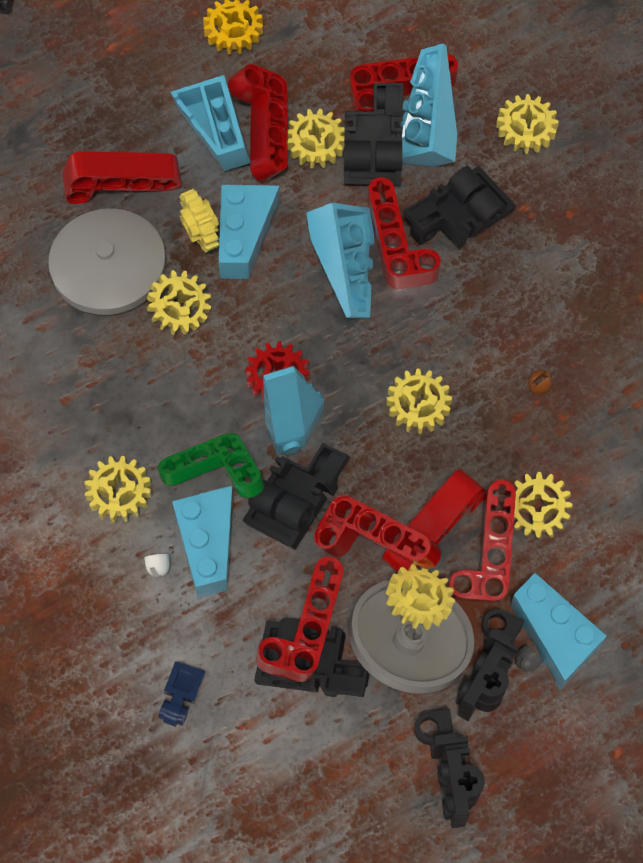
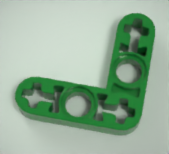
[157,433,264,498]

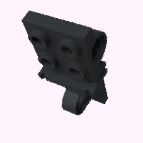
[344,83,403,185]
[403,166,516,248]
[243,443,350,550]
[456,609,524,721]
[254,618,370,697]
[414,708,485,828]

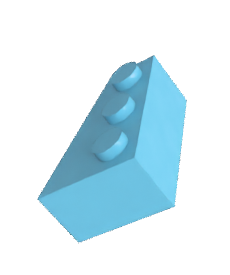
[170,75,250,171]
[219,185,280,279]
[172,486,233,598]
[510,573,607,690]

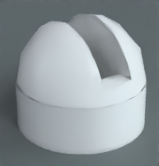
[144,554,170,577]

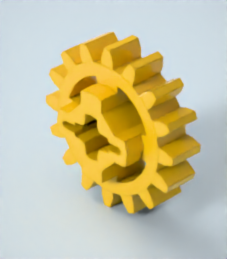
[203,0,263,55]

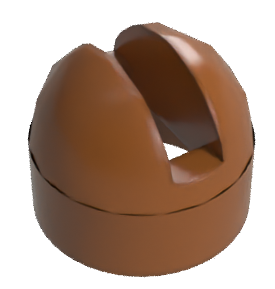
[528,370,552,396]

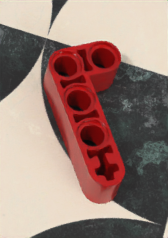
[350,54,458,111]
[228,64,288,182]
[62,151,181,204]
[368,177,441,289]
[382,468,487,573]
[447,480,516,603]
[314,495,441,569]
[256,556,343,682]

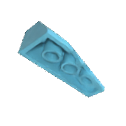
[396,44,457,167]
[306,203,374,319]
[263,366,324,455]

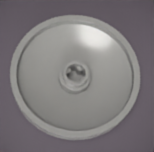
[49,208,166,315]
[349,580,475,694]

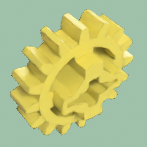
[496,94,559,154]
[288,109,345,169]
[179,189,219,253]
[146,270,211,335]
[386,368,452,434]
[84,456,152,523]
[514,472,573,540]
[385,564,455,630]

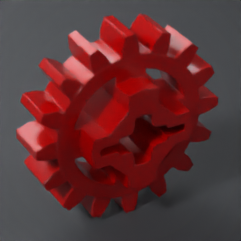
[245,341,310,403]

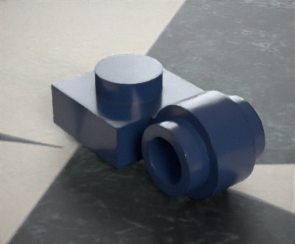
[158,661,205,727]

